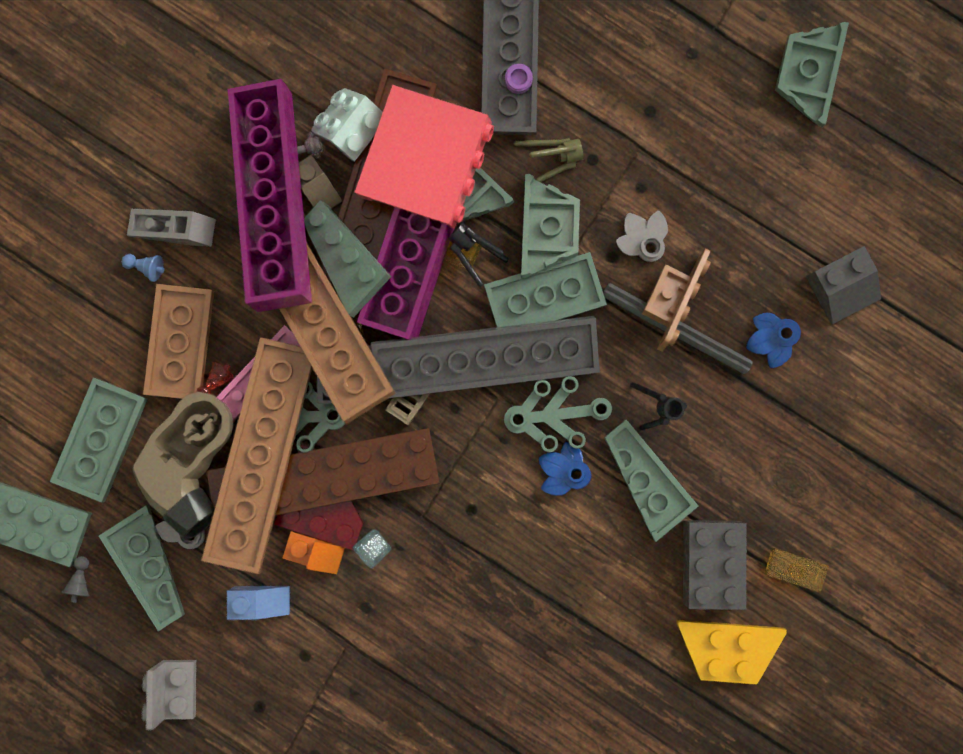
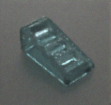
[353,529,391,569]

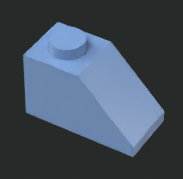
[227,586,290,620]

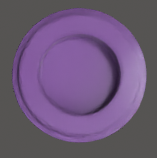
[505,64,533,94]

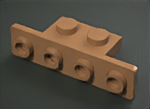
[642,248,711,351]

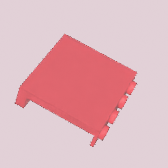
[355,85,494,229]

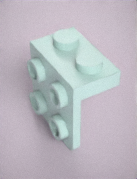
[311,88,383,161]

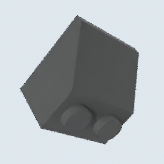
[806,246,881,325]

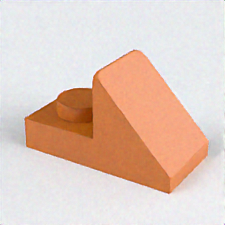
[283,531,345,574]

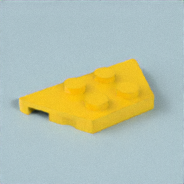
[676,620,787,684]

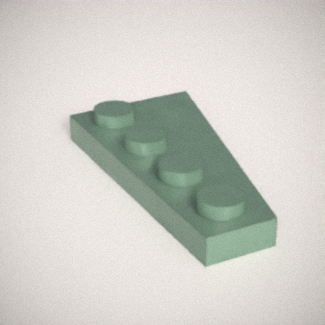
[304,200,391,317]

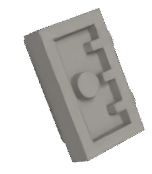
[142,660,196,730]

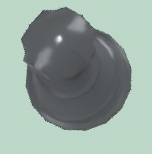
[61,556,90,603]

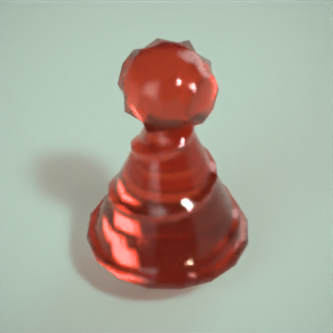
[196,361,234,394]

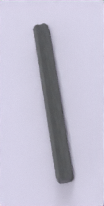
[603,283,753,374]

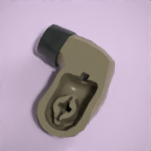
[132,392,234,540]

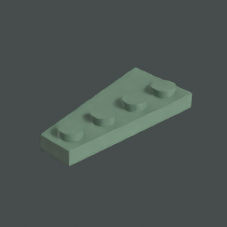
[604,420,698,542]
[99,505,185,631]

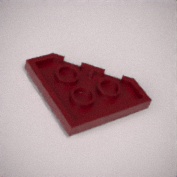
[274,445,364,551]

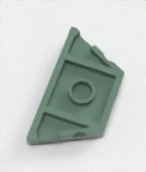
[775,22,849,127]
[461,168,514,222]
[521,174,580,278]

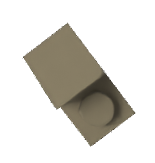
[299,155,343,209]

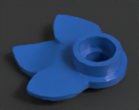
[746,313,801,368]
[539,442,591,496]

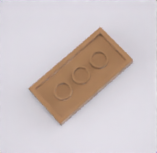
[143,284,214,399]

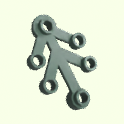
[504,376,612,452]
[238,382,346,453]

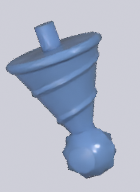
[121,254,164,282]

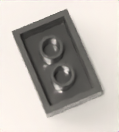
[683,520,746,610]

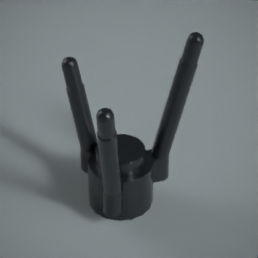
[448,222,509,287]
[630,382,687,430]

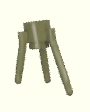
[514,138,583,182]

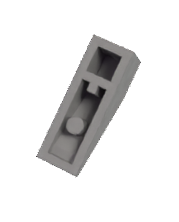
[127,209,216,247]

